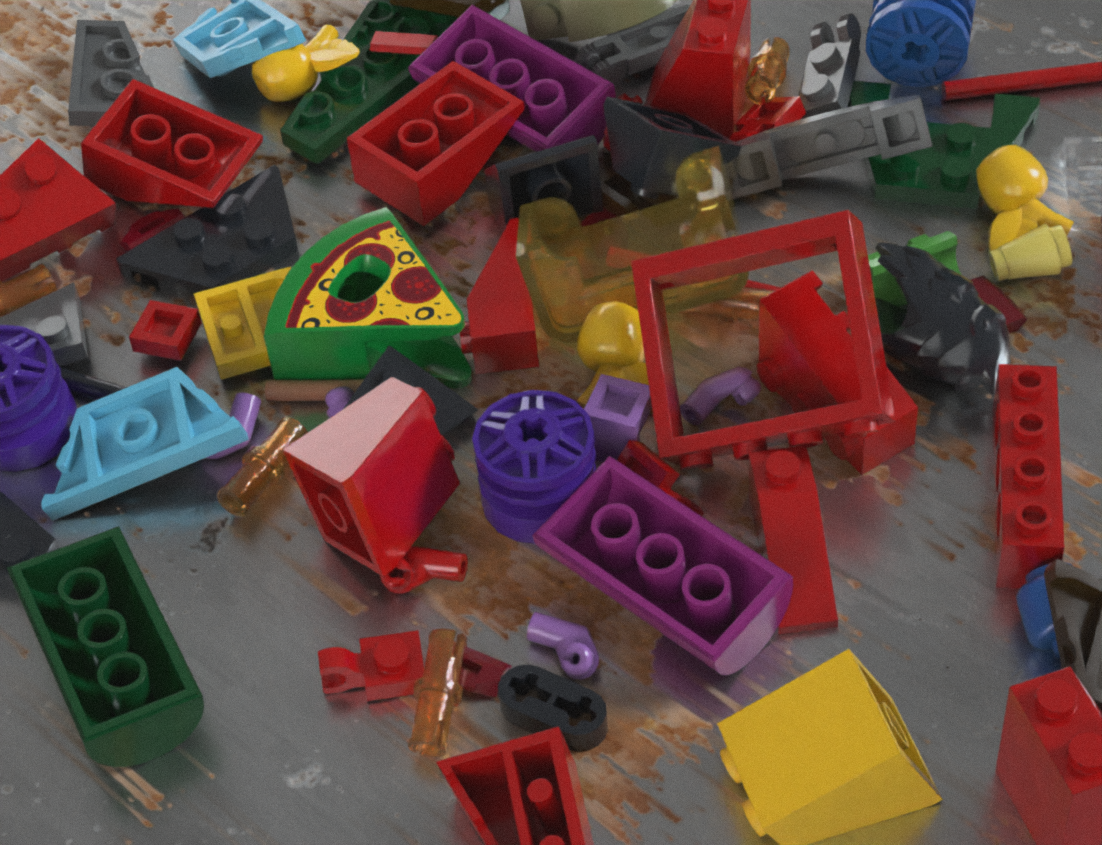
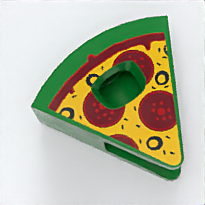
[264,207,472,388]

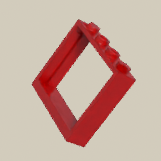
[631,210,896,471]

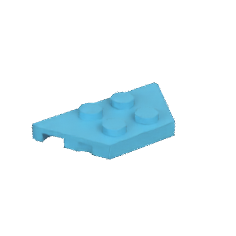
[173,0,306,78]
[41,367,249,521]

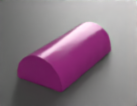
[408,5,616,152]
[532,456,793,675]

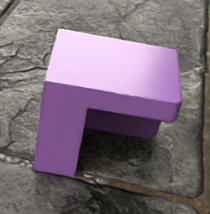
[584,374,652,462]

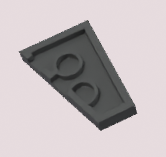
[68,20,154,127]

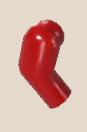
[380,546,468,594]

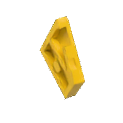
[194,266,291,380]

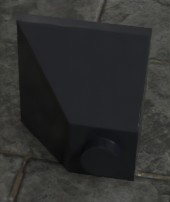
[603,97,742,199]
[484,135,603,241]

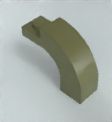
[520,0,678,42]

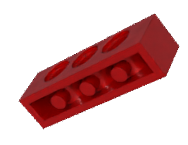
[993,364,1065,589]

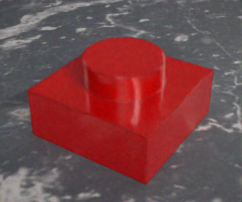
[129,300,202,361]

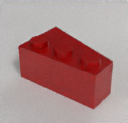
[0,138,116,283]
[757,270,918,475]
[436,726,594,845]

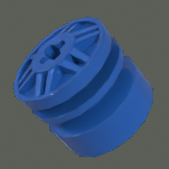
[865,0,976,88]

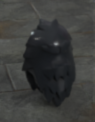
[875,242,1011,394]

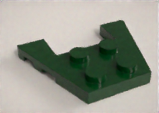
[848,80,1040,209]

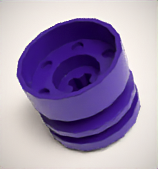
[0,325,77,472]
[472,390,597,544]

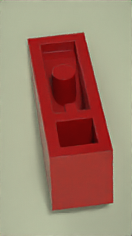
[459,218,539,375]
[748,445,838,635]

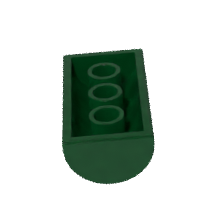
[7,526,204,767]

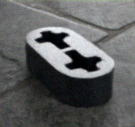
[498,664,608,752]

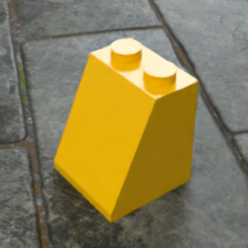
[717,649,943,845]

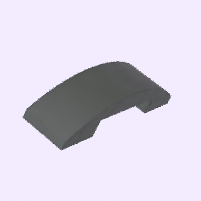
[724,95,932,199]

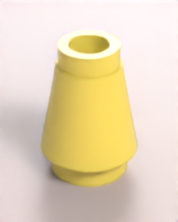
[988,223,1072,282]

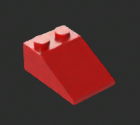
[347,61,525,226]
[81,79,263,208]

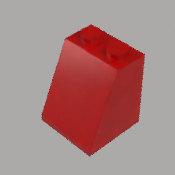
[644,0,751,139]
[282,377,460,577]
[995,666,1102,845]

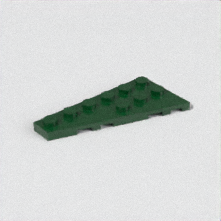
[280,0,510,164]

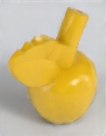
[252,24,360,102]
[976,145,1074,251]
[576,301,653,413]

